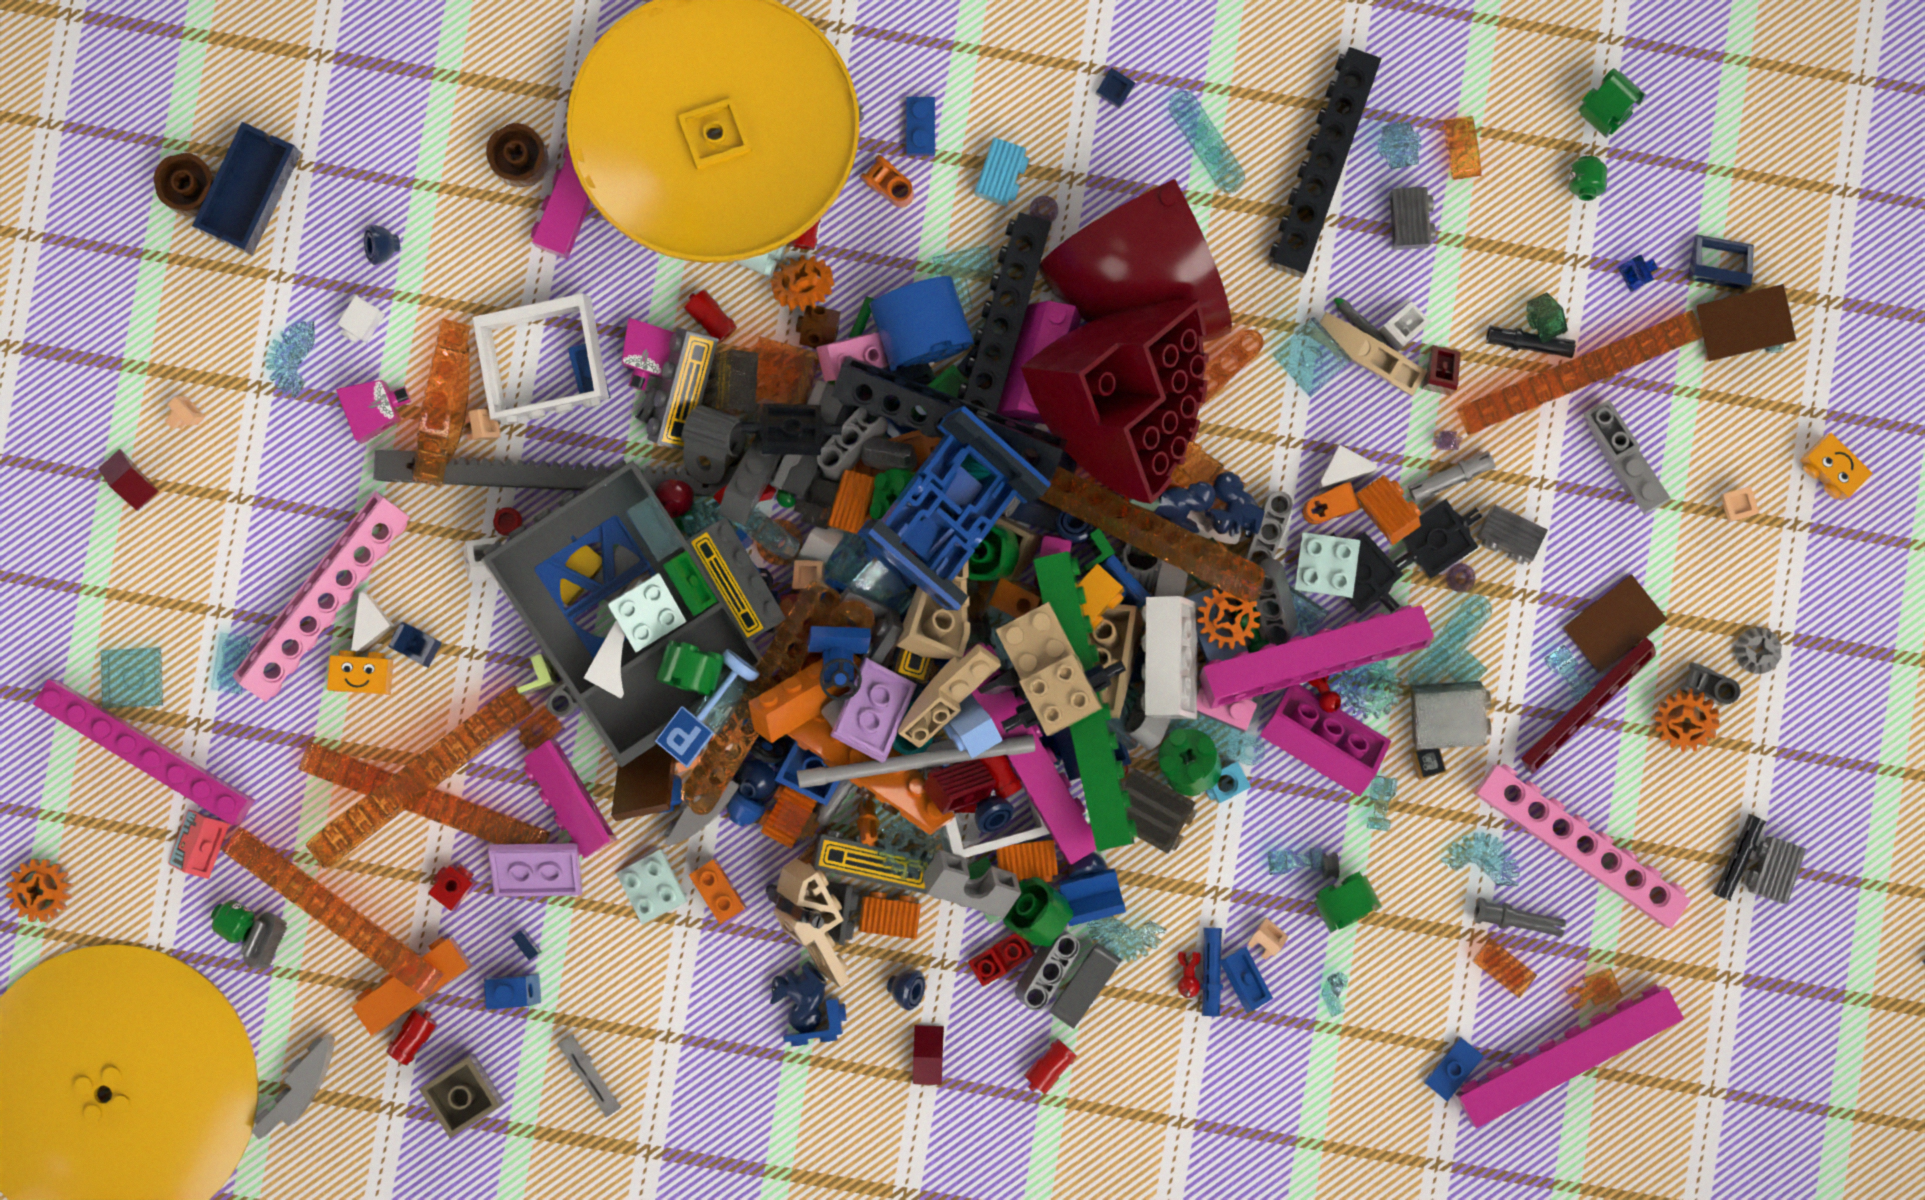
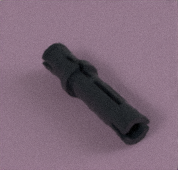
[1486,325,1576,358]
[1713,814,1766,902]

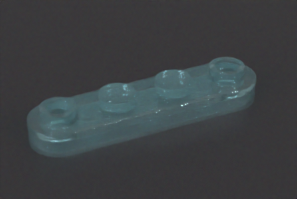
[1169,91,1245,193]
[1407,595,1492,693]
[1166,712,1265,766]

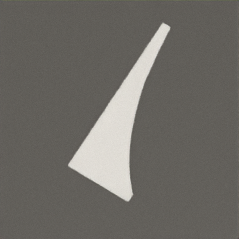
[584,580,642,698]

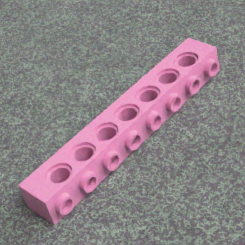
[232,491,410,702]
[1473,763,1691,929]

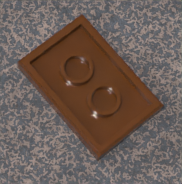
[1696,284,1797,362]
[1562,574,1668,674]
[611,743,676,821]

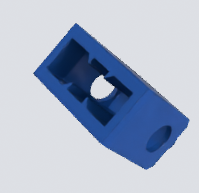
[483,974,541,1010]

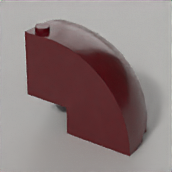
[1038,179,1232,343]
[1020,299,1209,504]

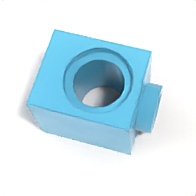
[1205,761,1251,803]

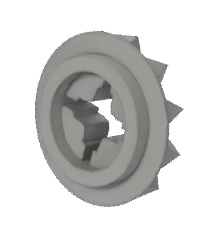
[1735,628,1782,674]

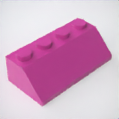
[996,301,1081,425]
[1260,684,1391,797]
[523,739,617,859]

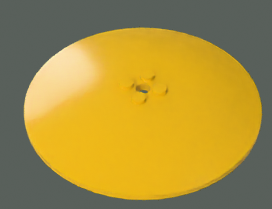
[567,0,860,263]
[0,945,259,1200]

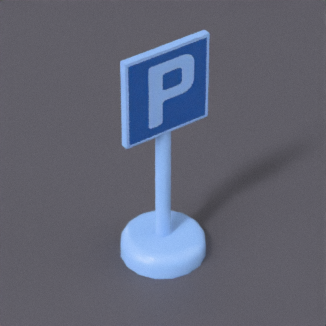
[655,649,760,768]

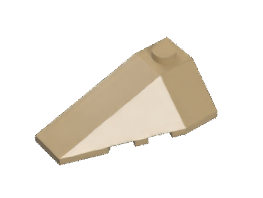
[896,558,970,659]
[1089,604,1143,718]

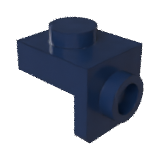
[389,622,442,668]

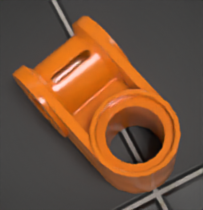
[859,154,914,208]
[1302,482,1361,525]

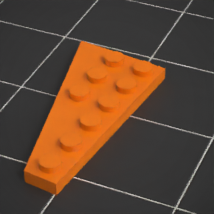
[787,713,955,835]

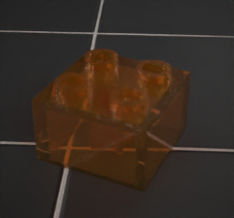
[744,336,819,404]

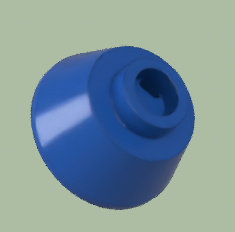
[727,789,765,826]

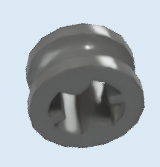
[1321,852,1340,879]

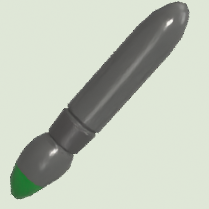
[1334,297,1388,346]

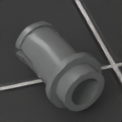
[635,387,658,424]

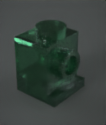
[1526,292,1568,343]

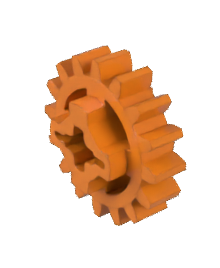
[770,255,835,311]
[1196,586,1261,650]
[1654,688,1720,752]
[6,859,73,922]

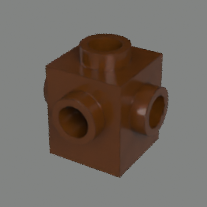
[796,305,841,349]

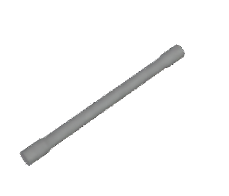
[797,734,1035,789]

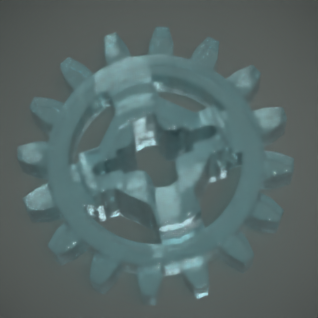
[1338,659,1403,719]
[877,816,942,879]

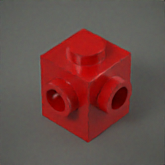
[428,864,477,911]

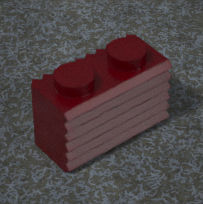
[923,759,996,815]

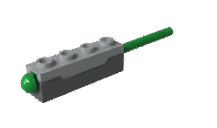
[772,296,875,508]

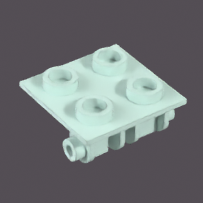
[1295,532,1360,598]
[607,573,687,652]
[616,849,688,925]

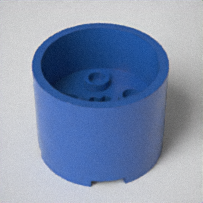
[869,276,974,372]

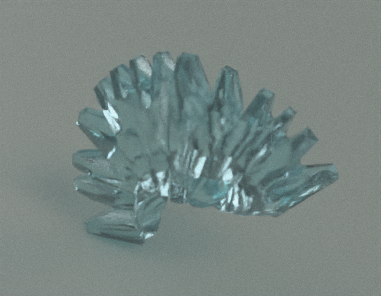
[266,321,315,398]
[1441,832,1520,886]
[1087,916,1167,962]

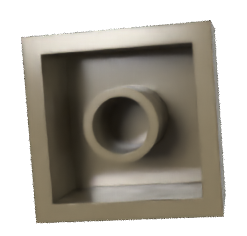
[419,1054,505,1139]

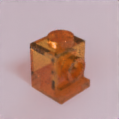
[518,706,566,750]

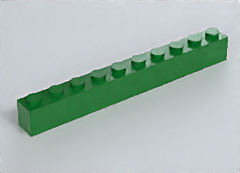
[1033,551,1138,851]

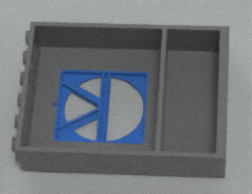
[481,459,770,767]

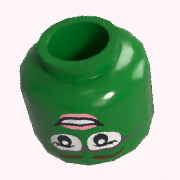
[1569,156,1608,201]
[211,900,255,944]

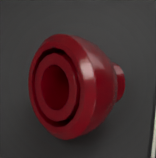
[654,479,695,518]

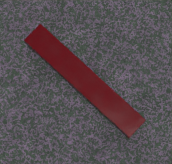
[1521,637,1656,774]

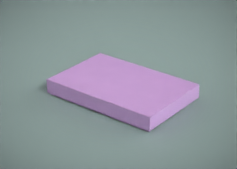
[830,657,917,763]
[488,843,582,897]

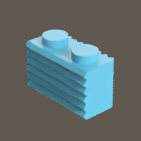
[975,137,1030,207]

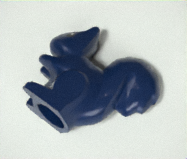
[1205,471,1265,539]
[1146,481,1216,537]
[770,960,827,1033]

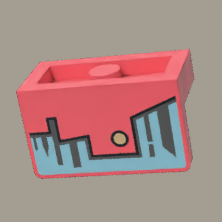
[168,809,229,879]

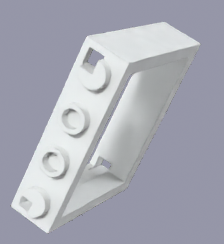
[472,293,609,425]
[923,738,1050,858]

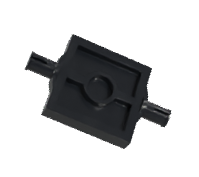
[741,403,842,455]
[1393,499,1482,580]
[1330,532,1404,614]

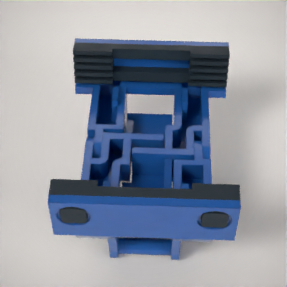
[857,406,1051,611]

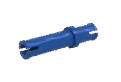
[1200,928,1223,1017]

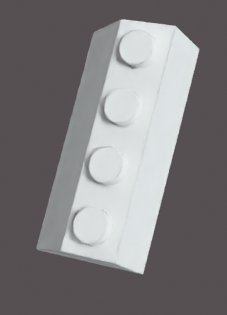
[1141,596,1198,720]

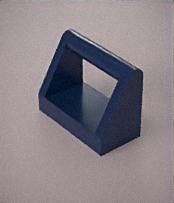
[1687,234,1754,290]

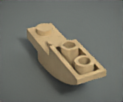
[1311,312,1427,396]
[898,644,1001,748]

